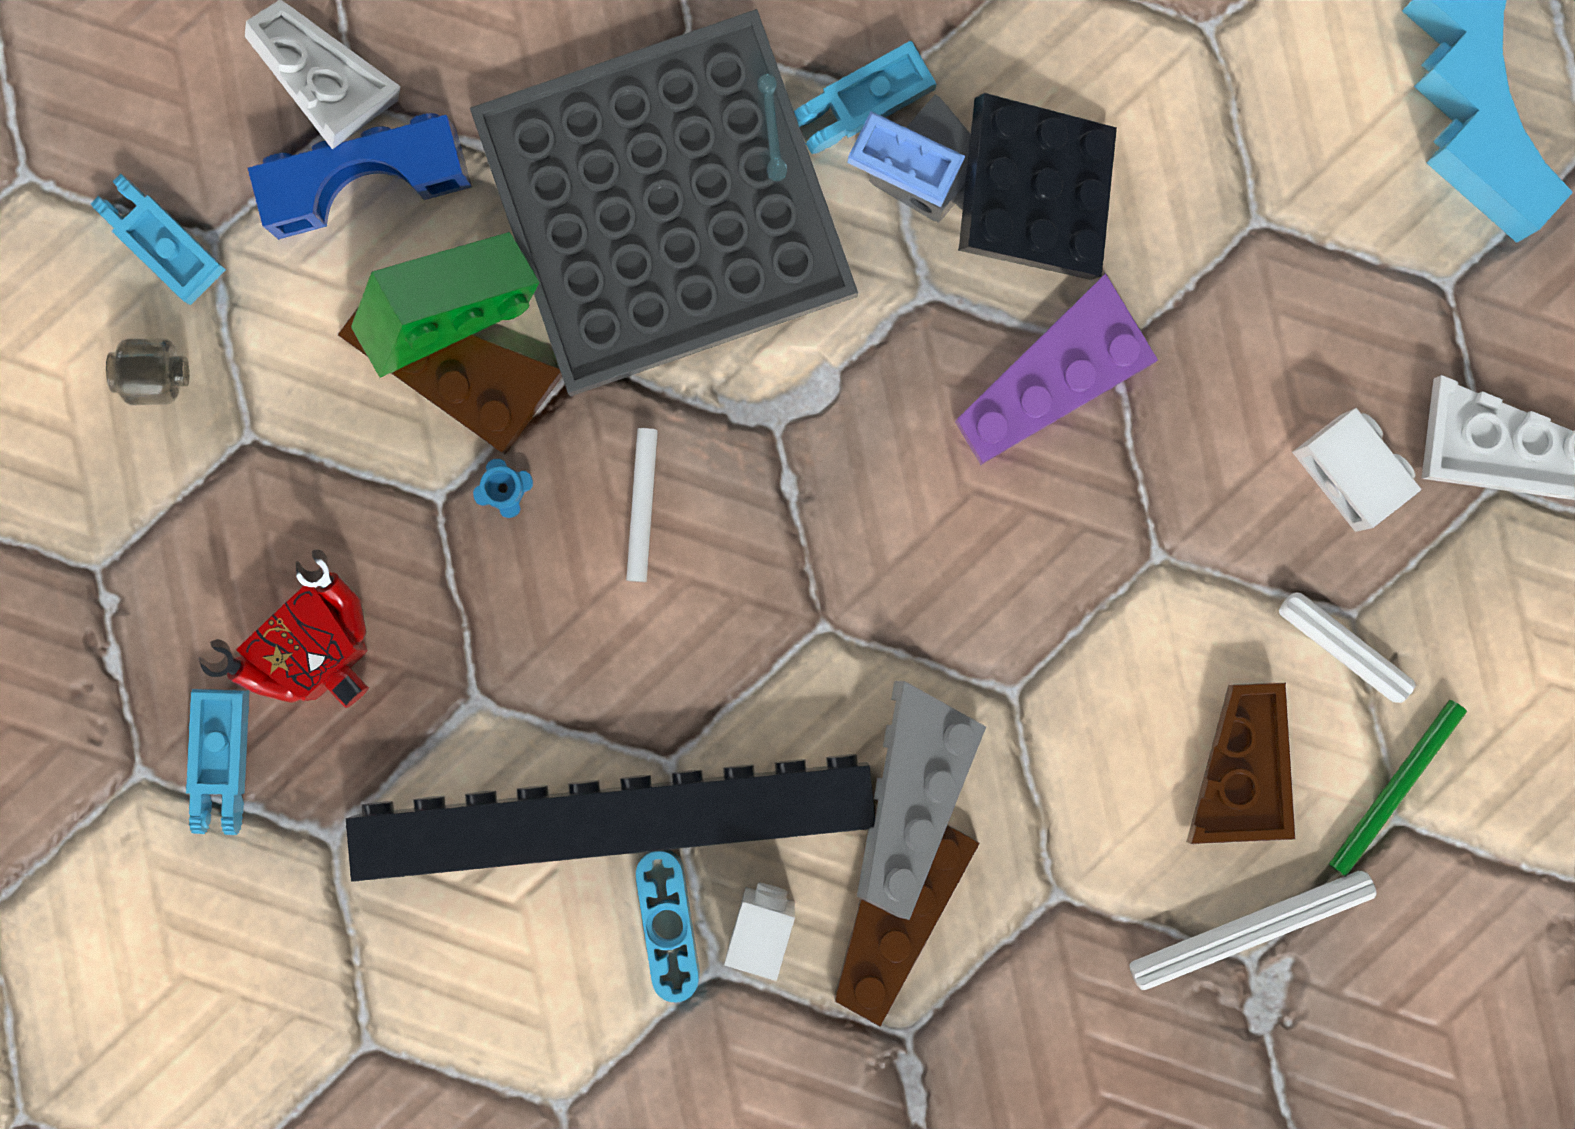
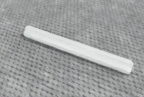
[1130,871,1377,990]

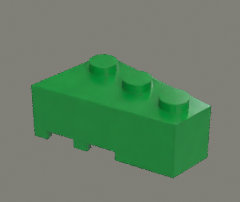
[351,232,540,378]

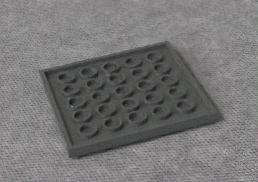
[470,9,858,396]

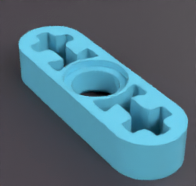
[636,850,700,1003]

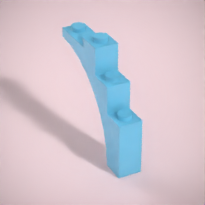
[1402,0,1573,243]

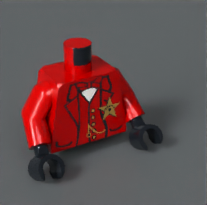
[198,550,369,708]

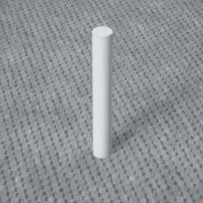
[626,428,658,582]

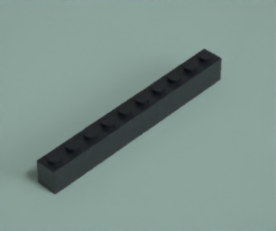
[345,754,875,882]

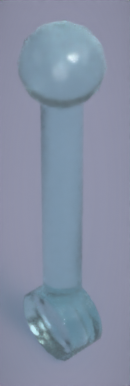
[757,74,787,181]

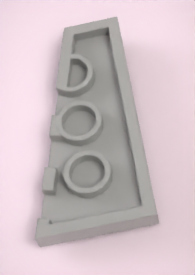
[857,681,986,920]

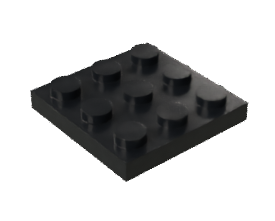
[958,93,1117,280]

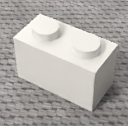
[1292,408,1422,532]
[724,883,795,981]

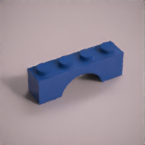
[248,113,472,240]

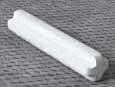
[1279,592,1416,703]

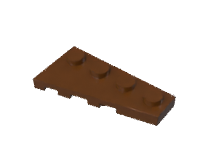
[338,306,562,455]
[834,824,980,1027]

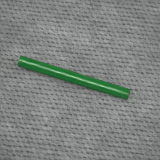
[1328,700,1467,877]

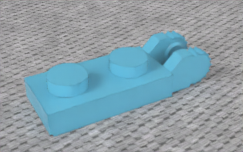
[794,41,937,154]
[90,173,226,305]
[186,689,250,835]

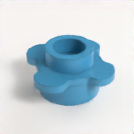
[473,459,533,518]

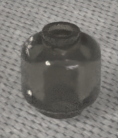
[106,338,190,405]

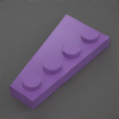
[955,273,1158,465]

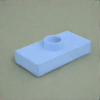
[847,111,965,207]

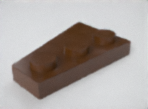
[1186,682,1295,844]

